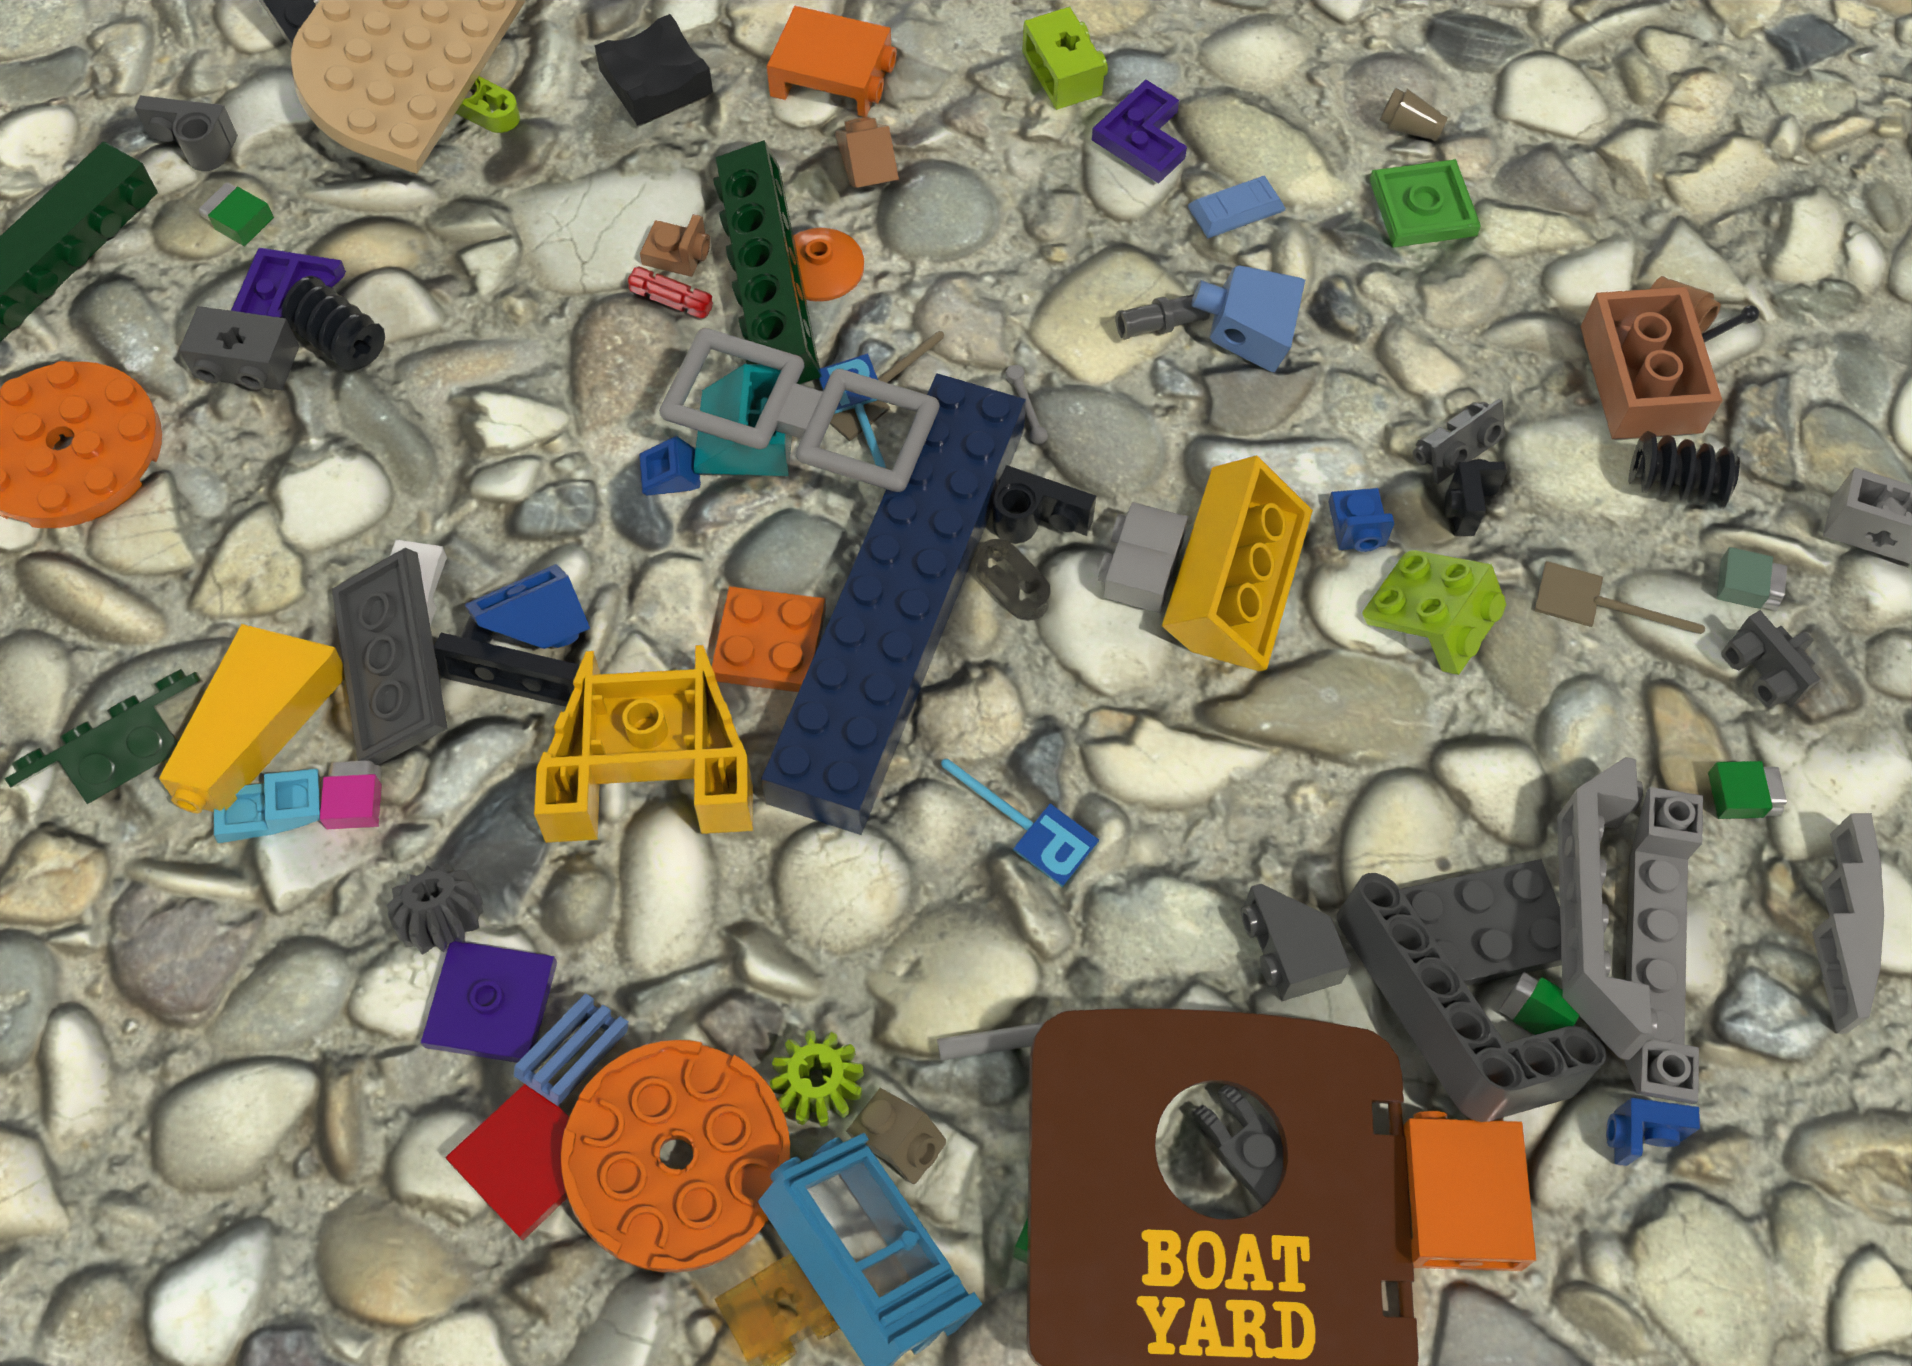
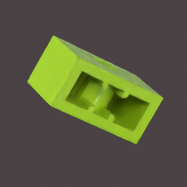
[1022,7,1108,110]

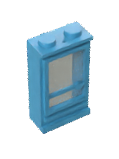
[758,1133,982,1366]

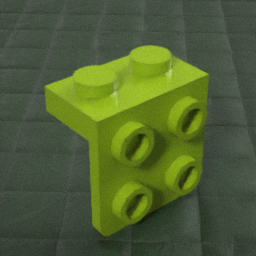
[1362,550,1507,675]

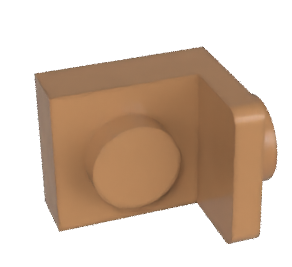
[640,214,710,277]

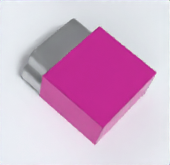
[320,761,382,830]

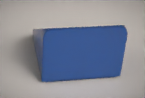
[639,436,701,496]

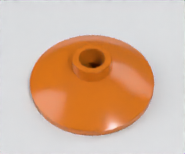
[793,228,864,301]

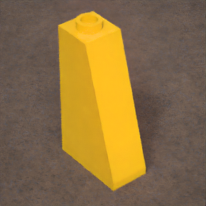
[159,624,345,814]

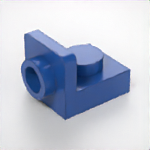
[1328,488,1395,552]
[1606,1098,1700,1166]

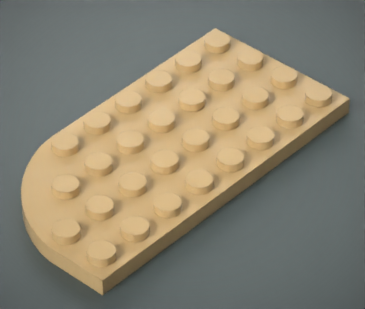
[291,0,526,174]

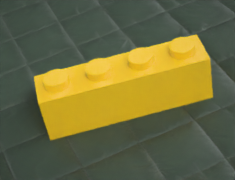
[1162,455,1313,671]

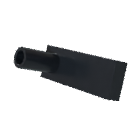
[434,616,580,707]

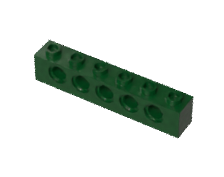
[713,140,822,384]

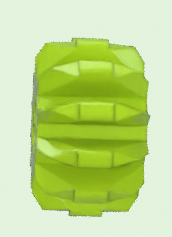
[770,1030,864,1127]

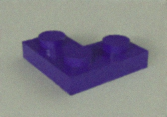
[1091,79,1187,184]

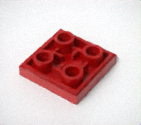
[445,1084,569,1241]

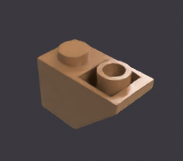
[835,117,899,188]

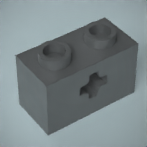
[179,306,300,391]

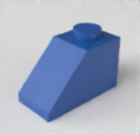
[465,564,590,649]

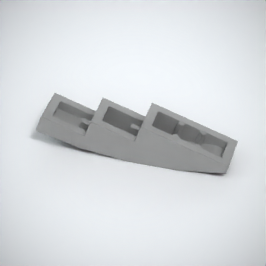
[1812,813,1884,1034]

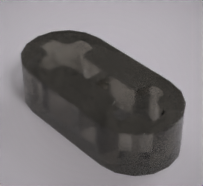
[975,539,1051,621]

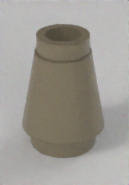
[1380,88,1448,141]

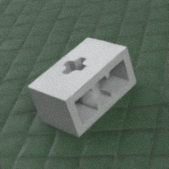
[1823,467,1912,564]

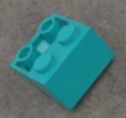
[694,364,792,476]

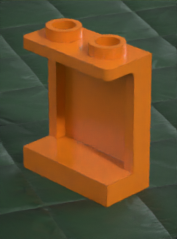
[767,6,897,117]
[1403,1111,1536,1271]

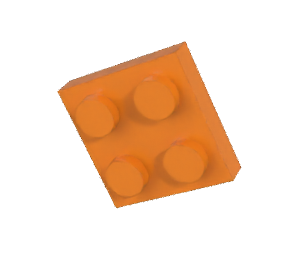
[712,586,826,692]

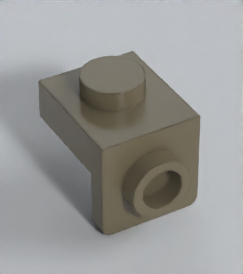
[846,1088,946,1184]

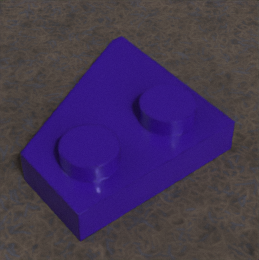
[231,248,346,318]

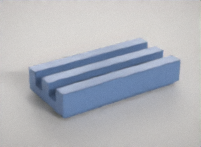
[514,993,629,1106]

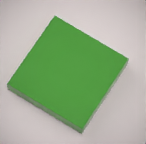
[1370,159,1481,248]

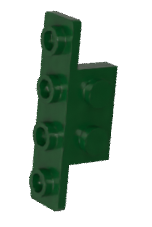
[5,669,203,804]

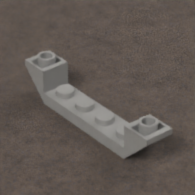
[1557,757,1658,1060]
[1624,787,1703,1104]

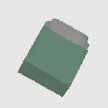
[1716,547,1787,611]

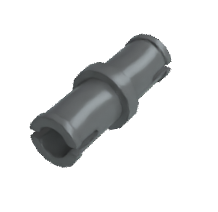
[1115,294,1210,340]

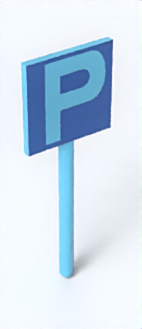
[819,353,887,469]
[941,759,1099,887]

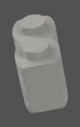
[1098,502,1188,613]

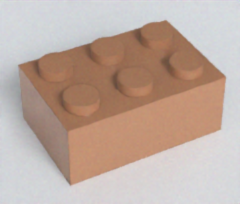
[1580,287,1723,439]

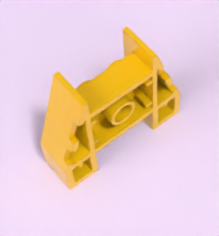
[534,645,753,843]

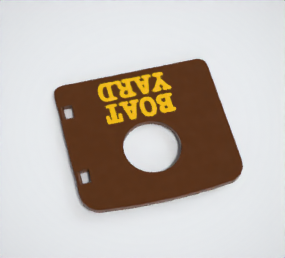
[1026,1009,1419,1366]

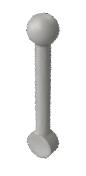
[1006,365,1048,445]

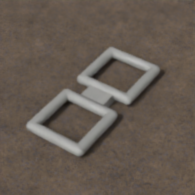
[659,328,940,492]

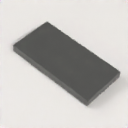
[332,547,448,765]

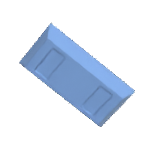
[1188,175,1286,239]

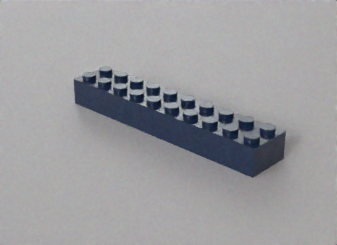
[761,373,1026,835]

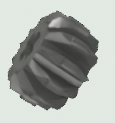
[387,863,484,954]

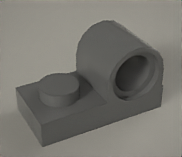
[134,95,238,171]

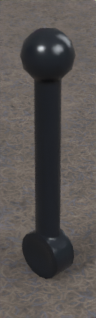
[1702,305,1760,343]

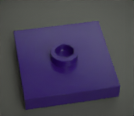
[421,941,557,1063]

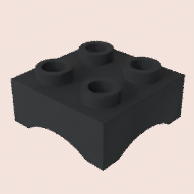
[594,14,713,126]

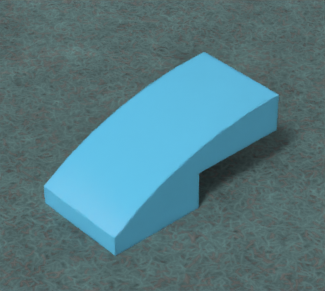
[214,769,321,843]

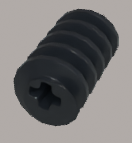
[282,276,385,371]
[1628,431,1740,509]

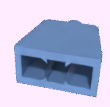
[1191,265,1305,373]

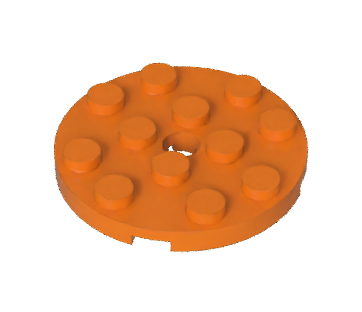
[0,361,162,528]
[561,1040,790,1273]

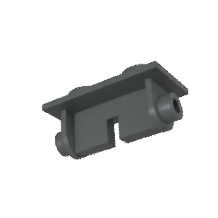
[1412,398,1505,484]

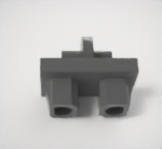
[1721,610,1821,708]

